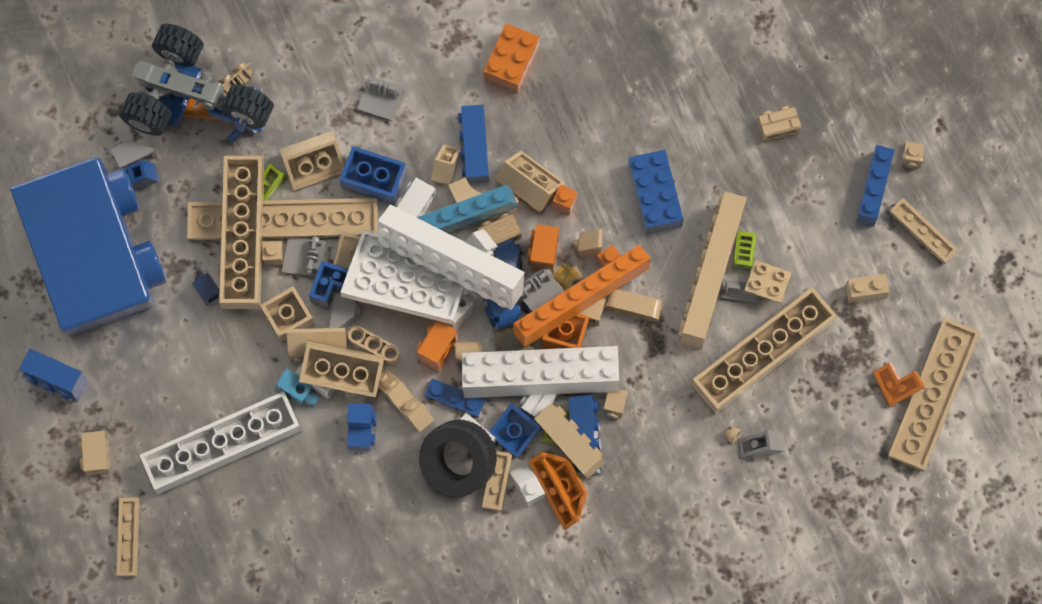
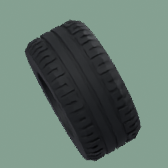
[419,419,497,497]

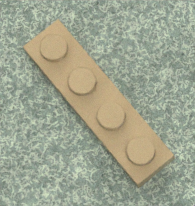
[889,198,958,264]
[116,498,140,577]

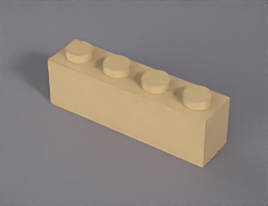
[534,403,605,478]

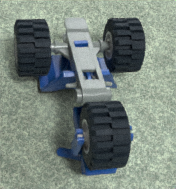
[119,24,274,143]

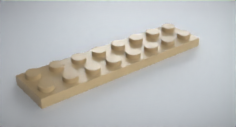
[888,317,980,472]

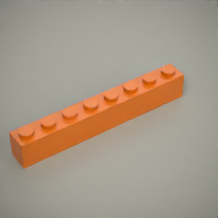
[513,244,651,347]

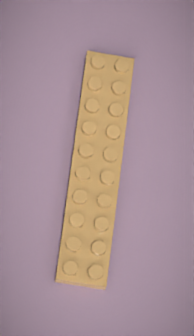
[187,198,378,241]

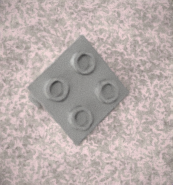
[357,76,405,121]
[282,236,326,277]
[520,267,564,311]

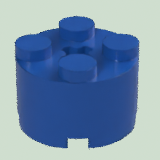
[482,297,521,330]

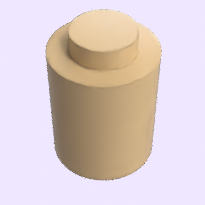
[455,341,483,361]

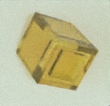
[553,262,579,291]

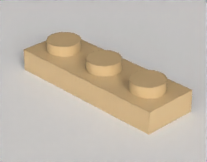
[482,451,512,512]

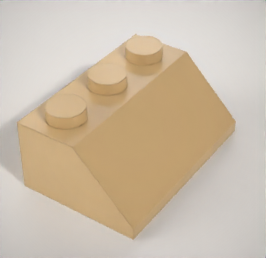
[279,131,345,191]
[495,151,566,212]
[287,328,348,364]

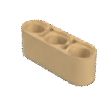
[604,289,663,322]
[348,326,400,366]

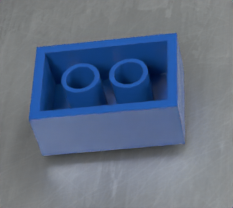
[340,146,407,204]
[19,349,88,402]

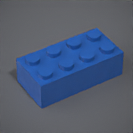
[628,150,684,235]

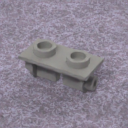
[720,279,759,303]

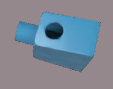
[275,369,320,407]

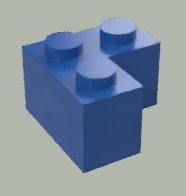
[309,261,349,308]
[347,403,377,451]

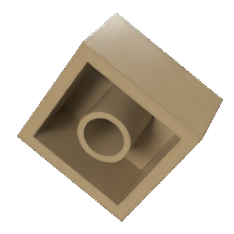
[260,286,314,343]

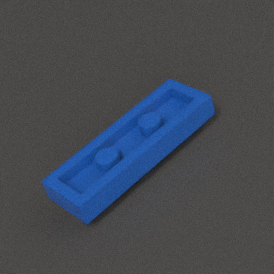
[424,378,486,418]

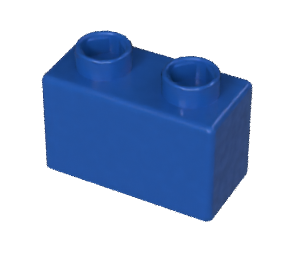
[10,157,166,337]

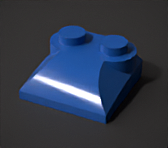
[489,403,542,458]

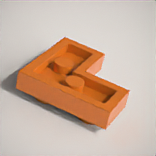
[873,363,925,406]

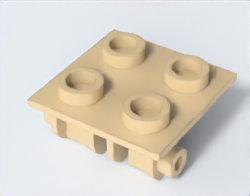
[218,62,254,96]
[744,260,792,303]

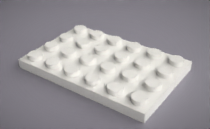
[341,230,465,324]

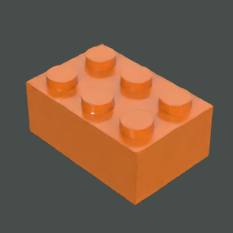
[483,23,540,93]

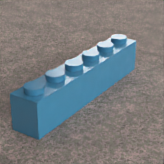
[416,185,518,233]

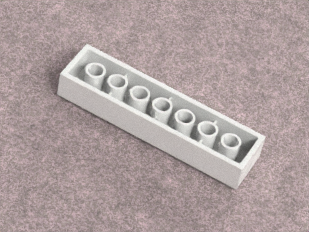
[378,205,525,310]
[462,346,620,398]
[140,391,301,494]

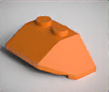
[529,452,588,531]

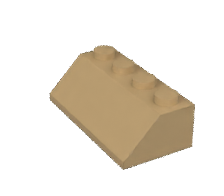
[299,341,384,398]

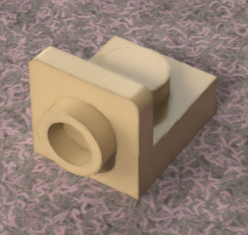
[902,141,925,169]

